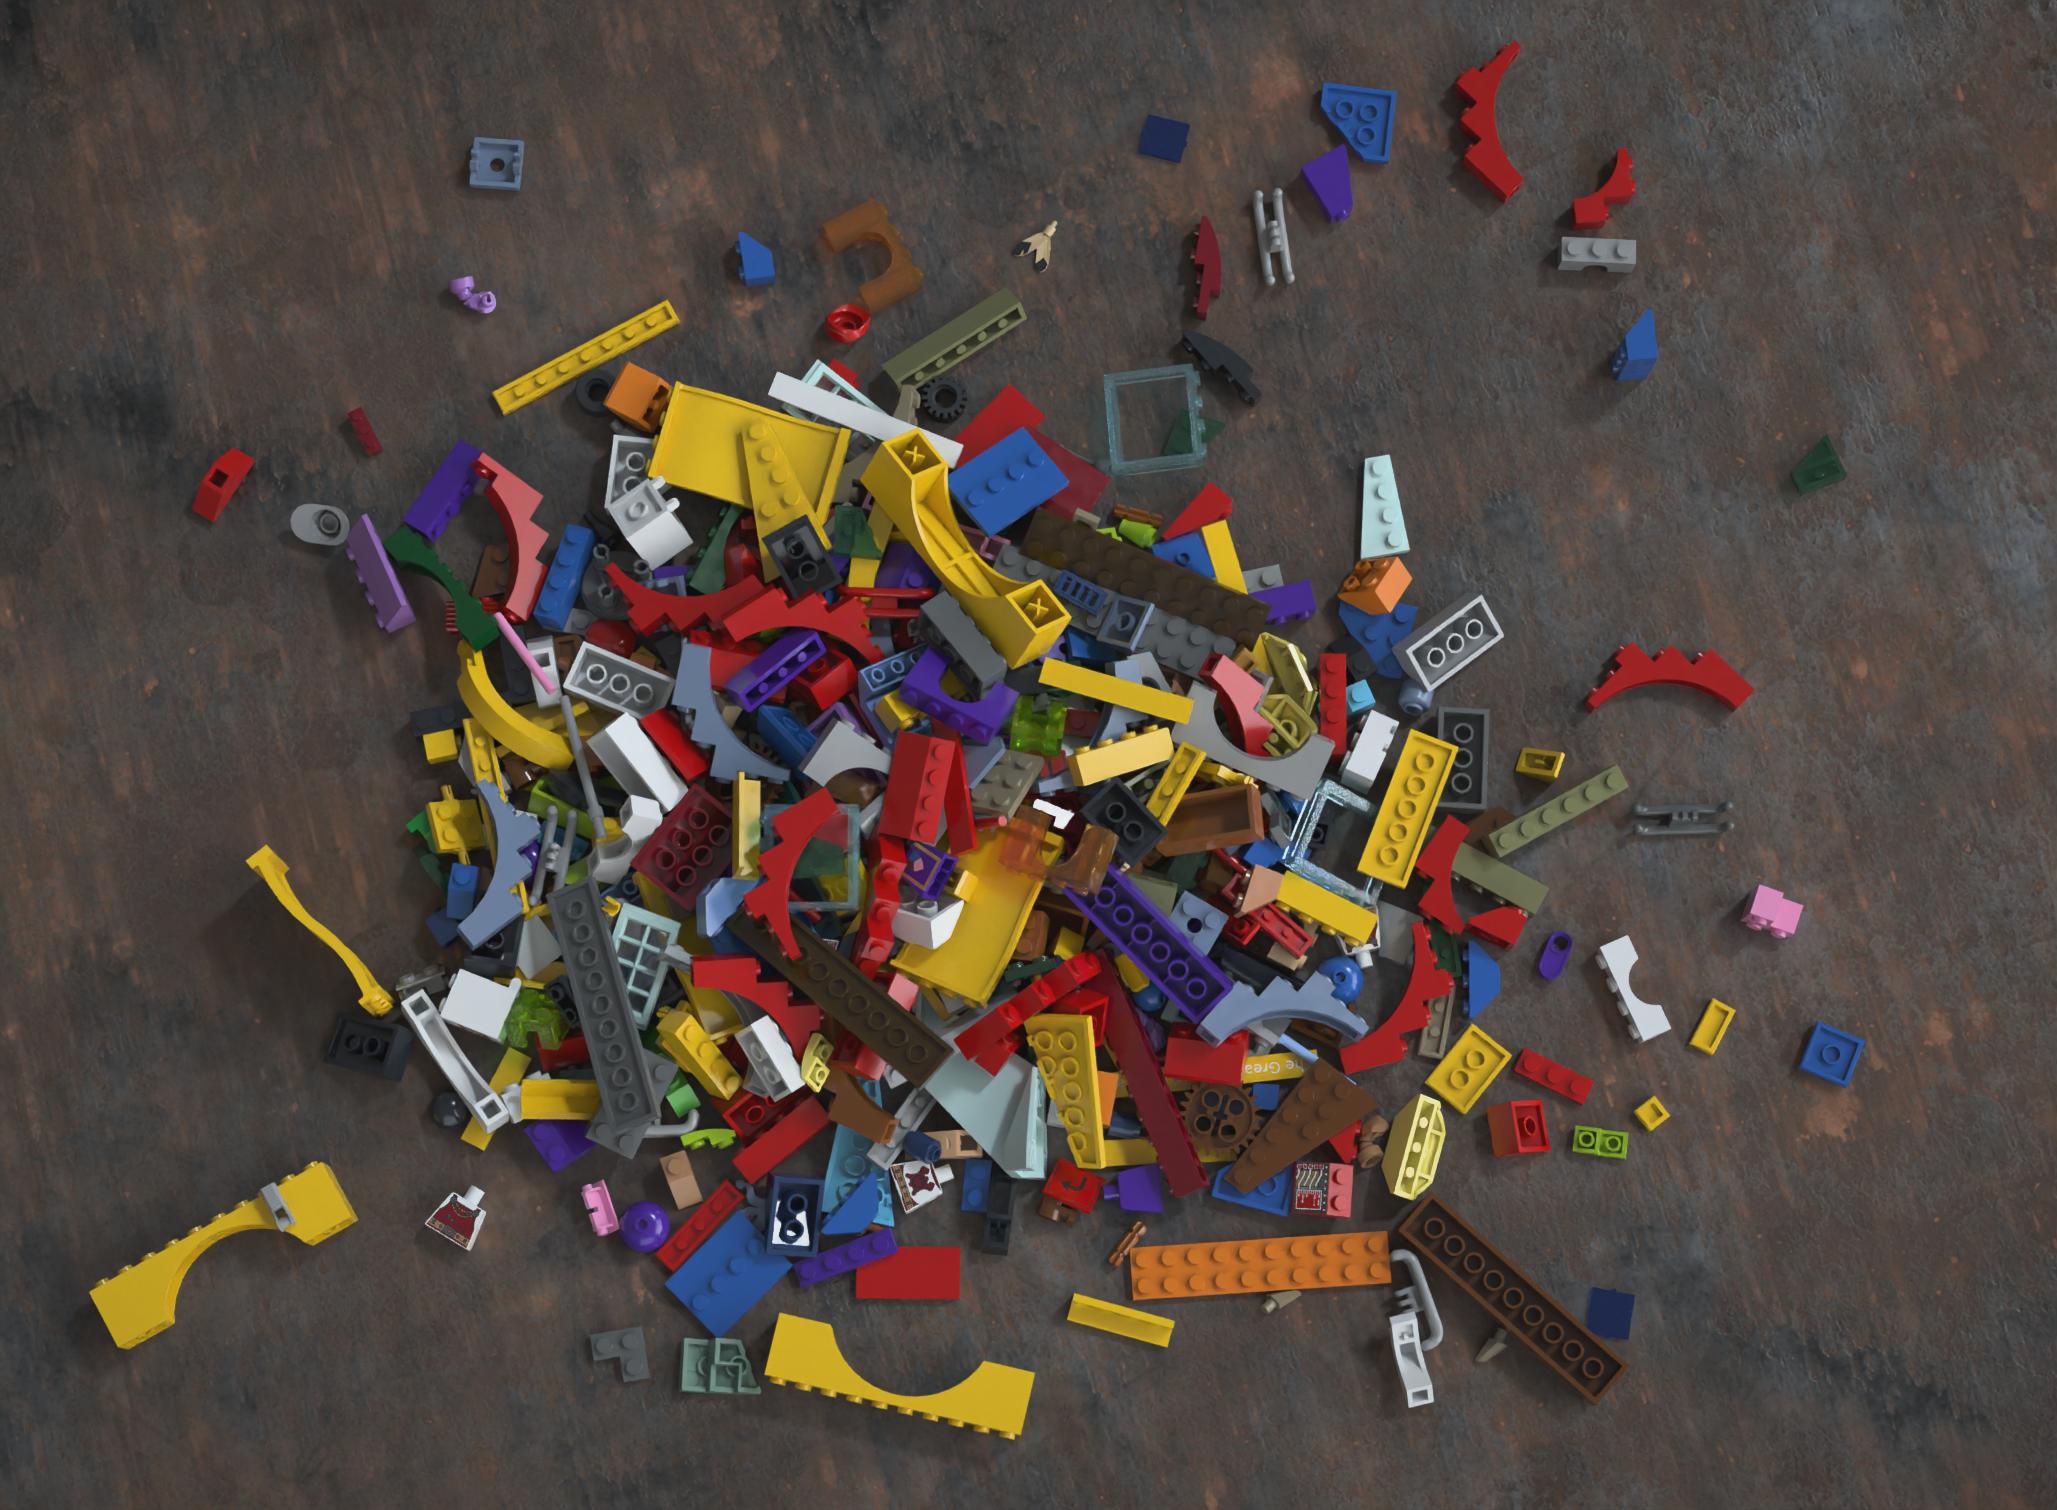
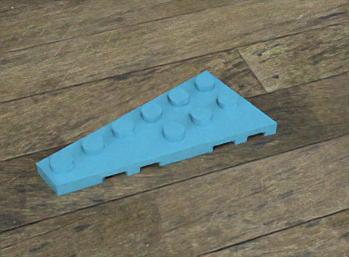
[822,1076,895,1228]

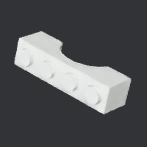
[587,794,662,885]
[1595,935,1671,1044]

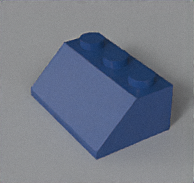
[1611,310,1658,381]
[757,705,817,782]

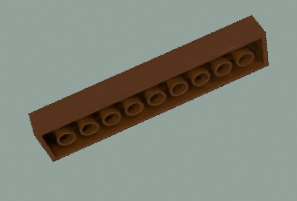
[1395,1191,1630,1406]

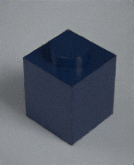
[425,907,462,949]

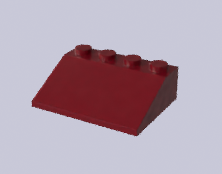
[1025,425,1112,520]
[629,783,733,914]

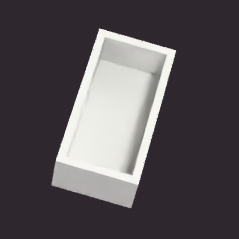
[586,712,688,815]

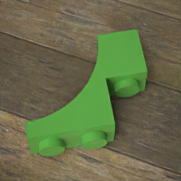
[638,1023,701,1118]

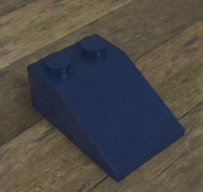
[765,1172,825,1257]

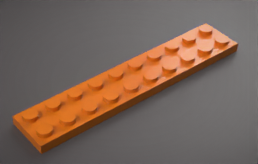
[1129,1231,1391,1301]

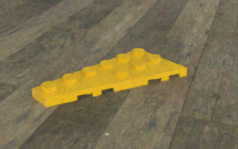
[741,415,834,585]
[1024,1013,1106,1169]

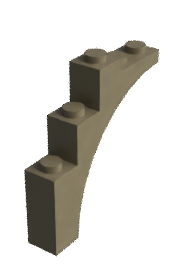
[831,384,920,508]

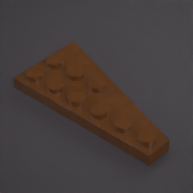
[1224,1057,1381,1195]

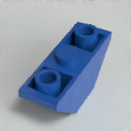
[1461,941,1500,1020]
[821,1172,879,1236]

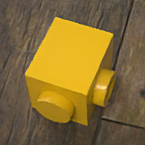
[423,729,463,764]

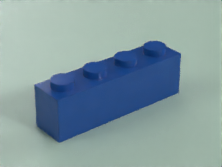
[533,524,598,631]

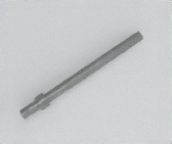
[559,695,607,839]

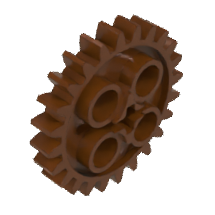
[704,741,787,814]
[1180,1080,1262,1158]

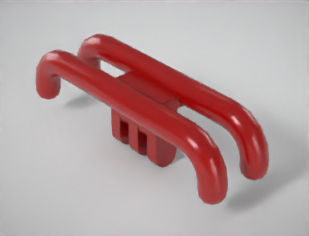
[835,584,936,619]

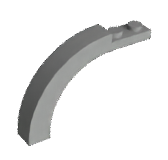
[657,944,774,1098]

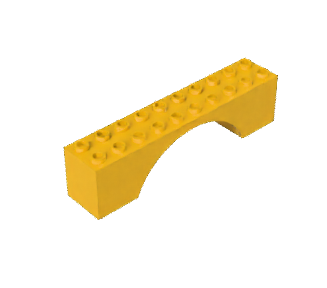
[860,428,1072,670]
[89,1161,358,1350]
[765,1312,1035,1440]

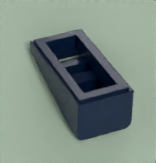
[1052,569,1108,617]

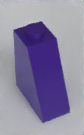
[1300,144,1353,224]

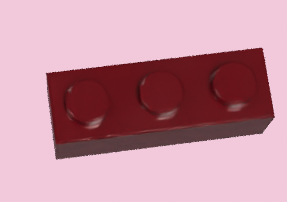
[347,407,384,457]

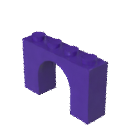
[897,646,1019,746]

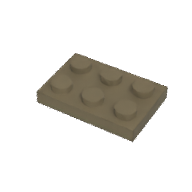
[970,749,1045,820]

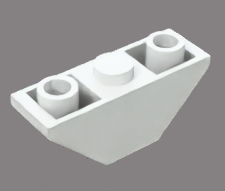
[527,635,563,709]

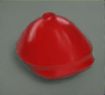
[823,304,871,344]
[585,619,635,659]

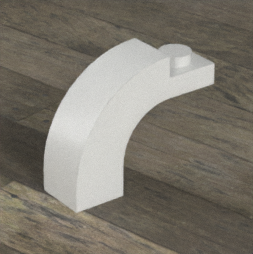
[1389,1312,1434,1408]

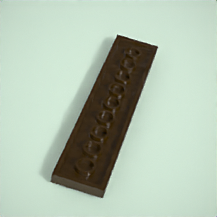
[1019,506,1272,652]
[724,901,955,1091]

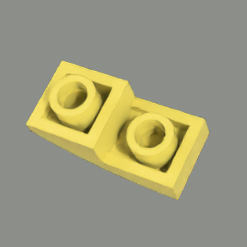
[801,1033,834,1093]

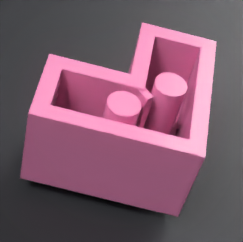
[1741,884,1803,939]

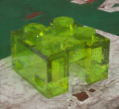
[1009,695,1068,757]
[504,989,570,1050]

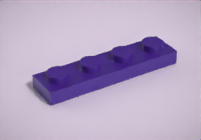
[793,1227,899,1288]

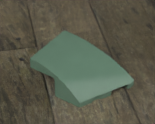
[678,1338,761,1395]

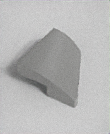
[1376,900,1424,967]

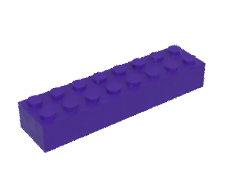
[1050,837,1233,1024]

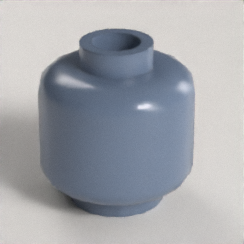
[1398,679,1434,716]

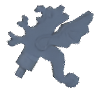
[736,1180,765,1231]

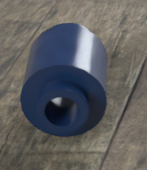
[1103,1110,1142,1140]
[902,1130,942,1165]

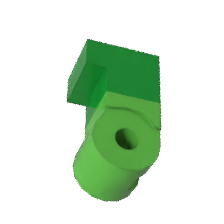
[406,809,449,857]

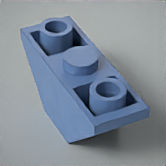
[696,878,760,938]

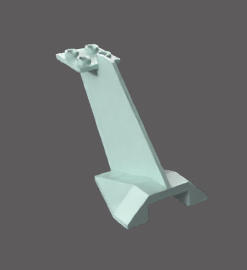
[912,990,1047,1181]

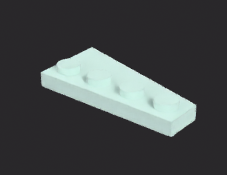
[1360,454,1410,560]

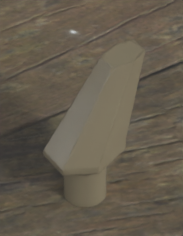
[1260,1289,1301,1314]
[1475,1328,1508,1363]

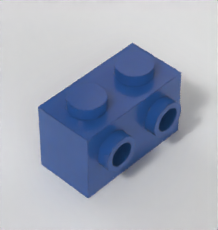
[1232,832,1280,869]

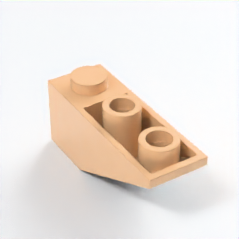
[905,1130,983,1160]

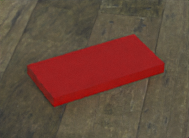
[953,383,1046,470]
[856,1247,960,1300]

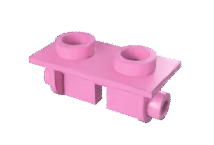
[581,1180,620,1236]

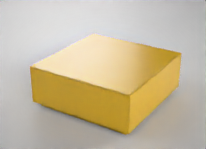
[1633,1096,1670,1132]

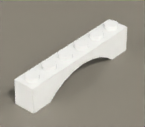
[401,989,509,1135]

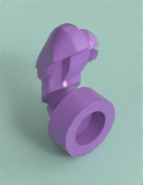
[448,276,496,314]
[1135,1006,1167,1052]

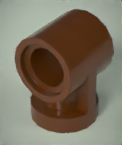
[504,757,549,791]
[1035,1193,1078,1227]

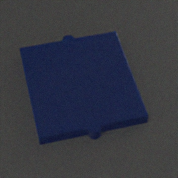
[1139,114,1190,163]
[1586,1287,1635,1340]

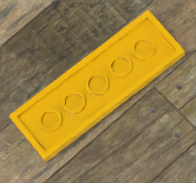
[1356,729,1459,889]

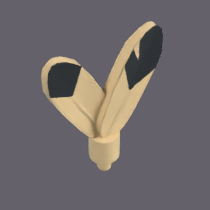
[1013,221,1057,272]

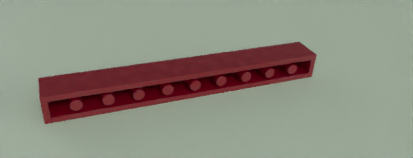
[1085,948,1210,1198]

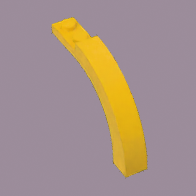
[457,639,575,771]

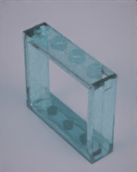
[1103,363,1207,477]
[1281,779,1384,908]
[759,804,860,911]

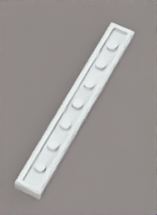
[768,371,964,469]

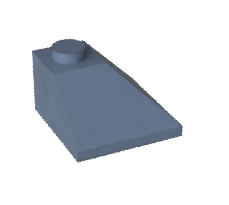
[962,736,1006,790]

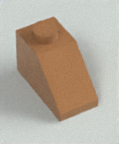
[660,1150,703,1210]

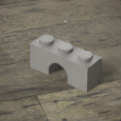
[1557,237,1636,273]
[1124,651,1175,729]

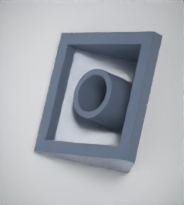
[1096,594,1155,656]

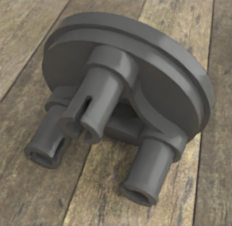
[580,544,655,622]

